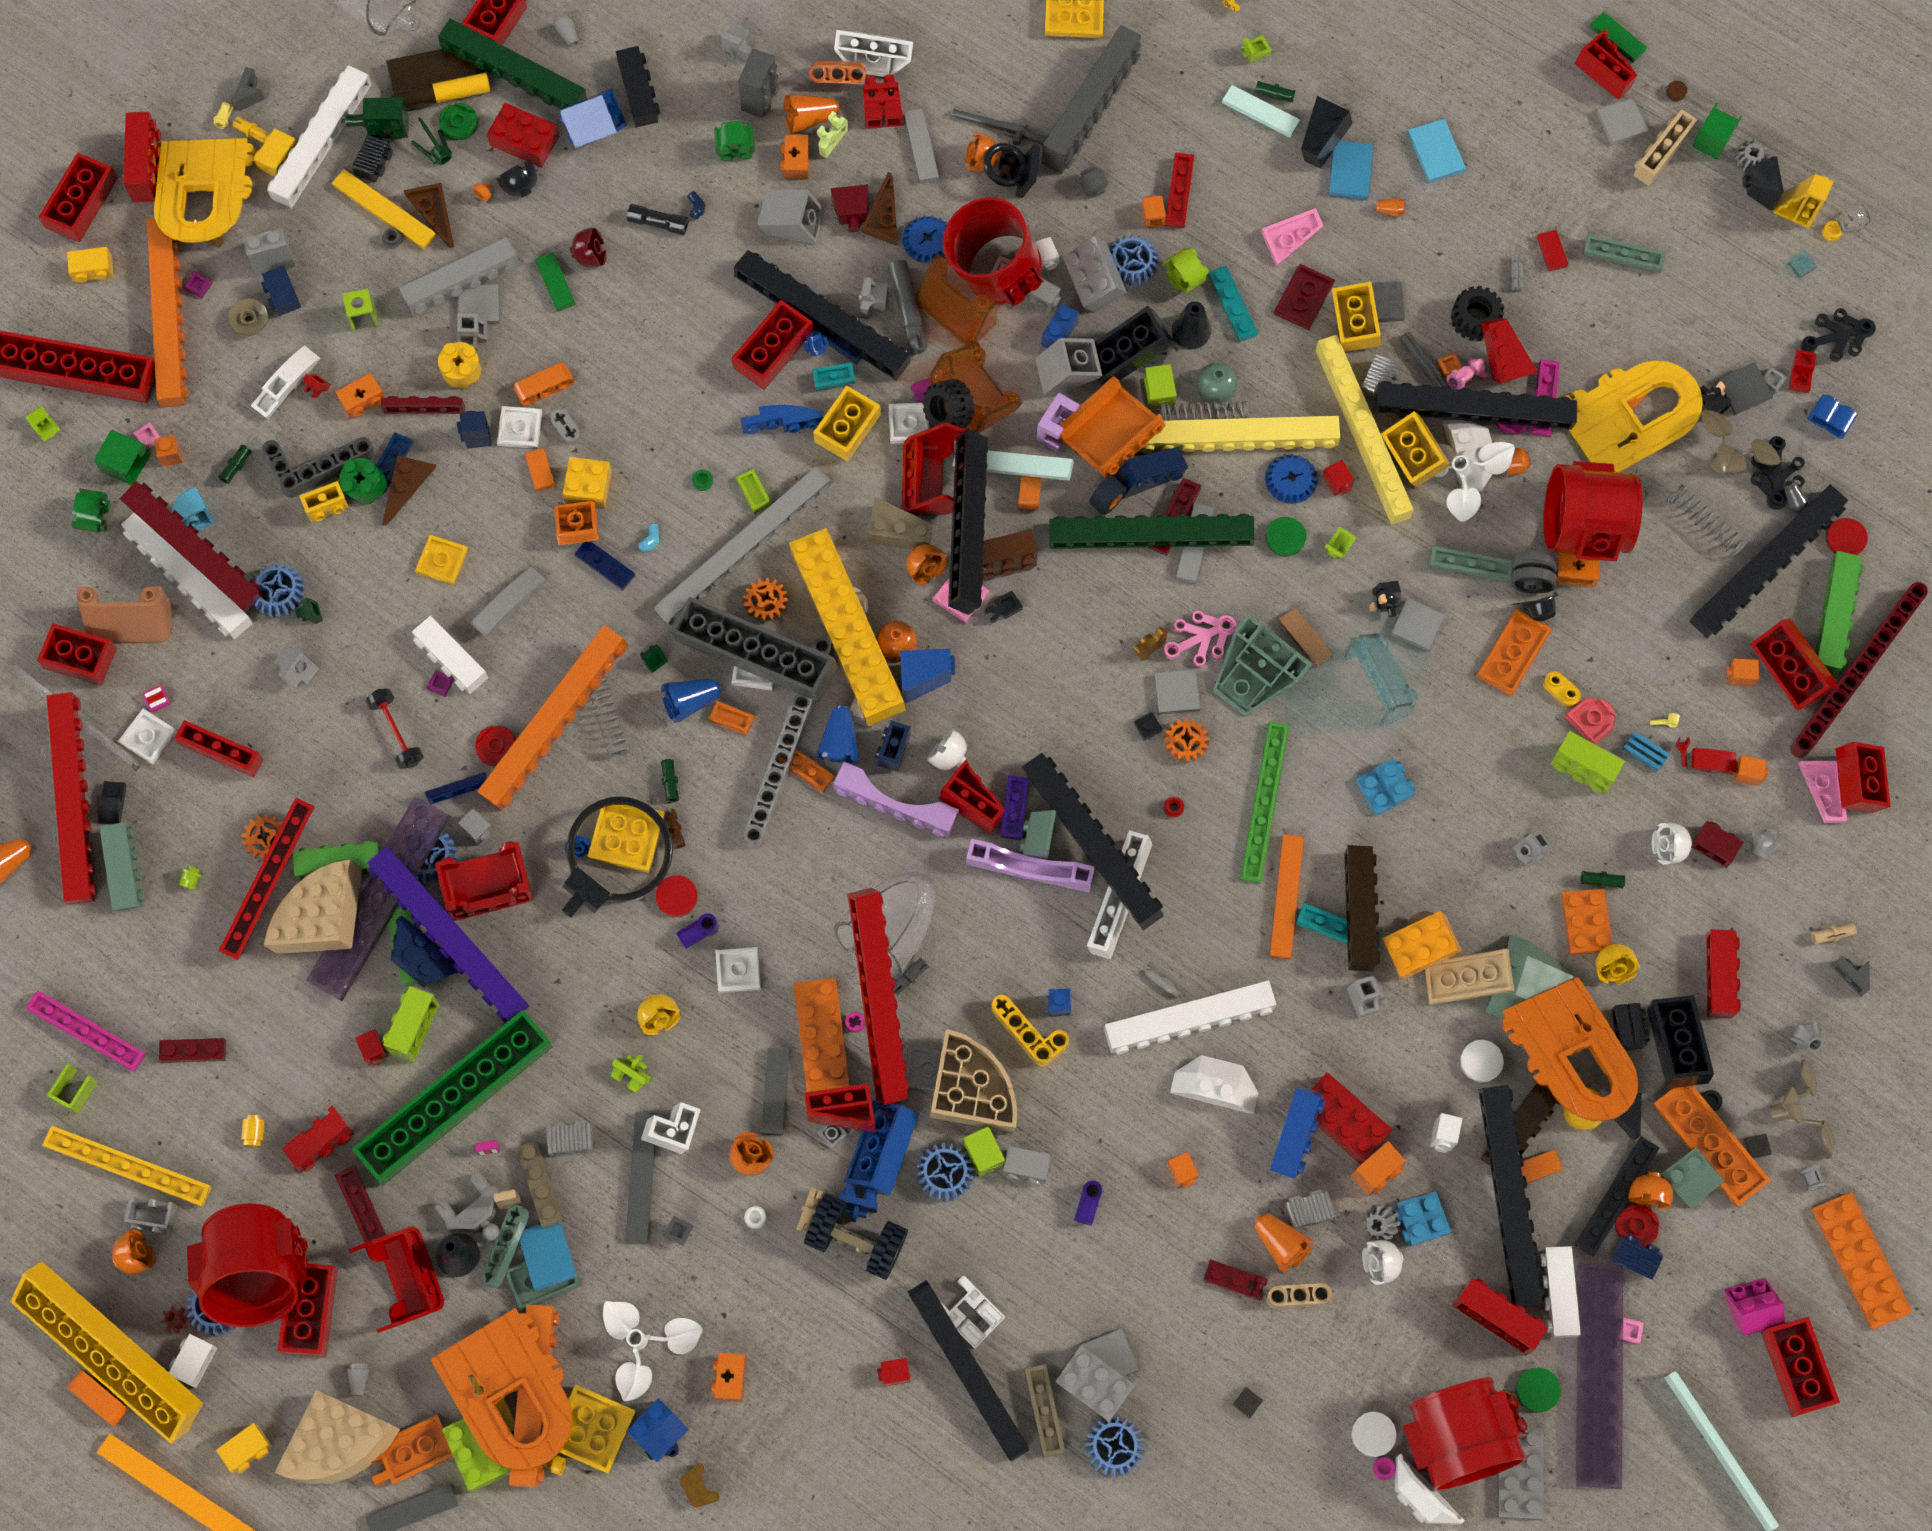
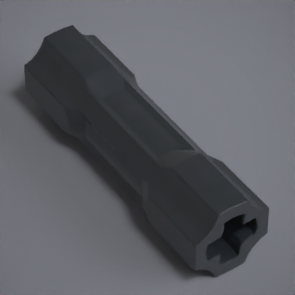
[627,203,689,235]

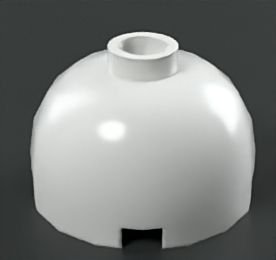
[927,728,967,770]
[1652,822,1692,865]
[1362,1240,1404,1285]

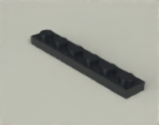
[1574,1136,1660,1257]

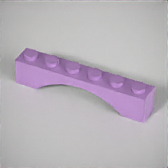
[833,762,959,838]
[966,839,1095,893]

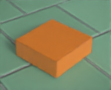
[1436,353,1462,379]

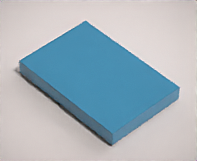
[1328,141,1373,200]
[520,1223,577,1292]

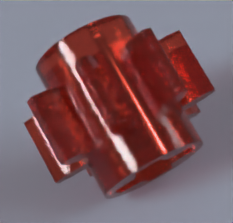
[160,1306,189,1334]

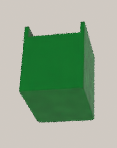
[1692,102,1742,160]
[94,430,150,485]

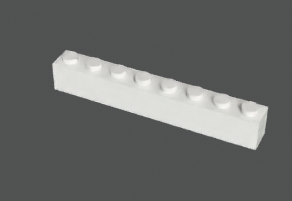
[267,65,372,209]
[121,513,253,640]
[1104,981,1277,1054]

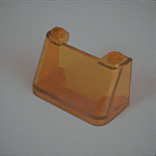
[916,254,997,347]
[929,342,1023,433]

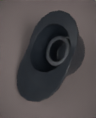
[1511,594,1559,622]

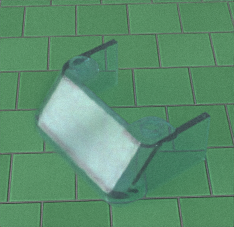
[1344,633,1418,727]

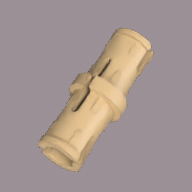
[1811,922,1857,945]
[796,1188,823,1233]

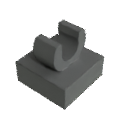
[663,1216,694,1246]

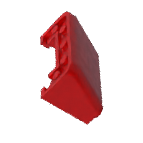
[435,841,533,920]

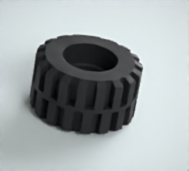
[1451,286,1504,341]
[922,379,975,429]

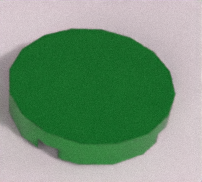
[439,102,478,141]
[1265,517,1307,557]
[1516,1367,1561,1413]

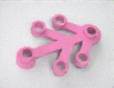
[1164,611,1237,668]

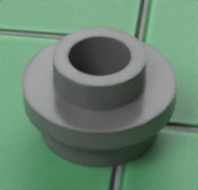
[382,228,402,248]

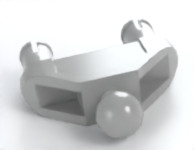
[434,1172,499,1241]

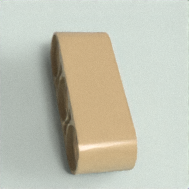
[1266,1283,1332,1309]

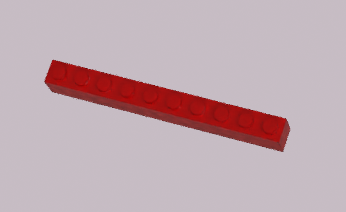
[46,692,97,905]
[847,888,909,1105]

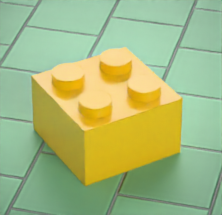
[563,457,612,508]

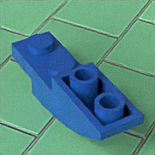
[741,405,823,434]

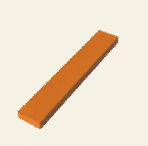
[1269,834,1304,960]

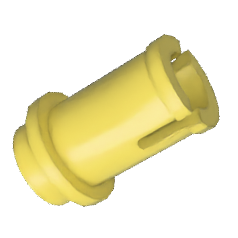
[213,102,234,129]

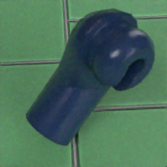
[687,191,706,219]

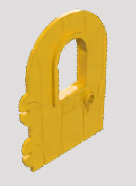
[154,138,255,243]
[1564,360,1703,472]

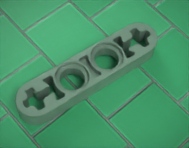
[481,1204,529,1288]

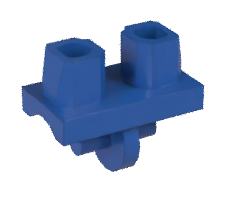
[839,1184,878,1223]

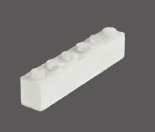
[1087,830,1152,959]

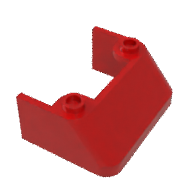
[902,422,965,515]
[348,1226,444,1333]

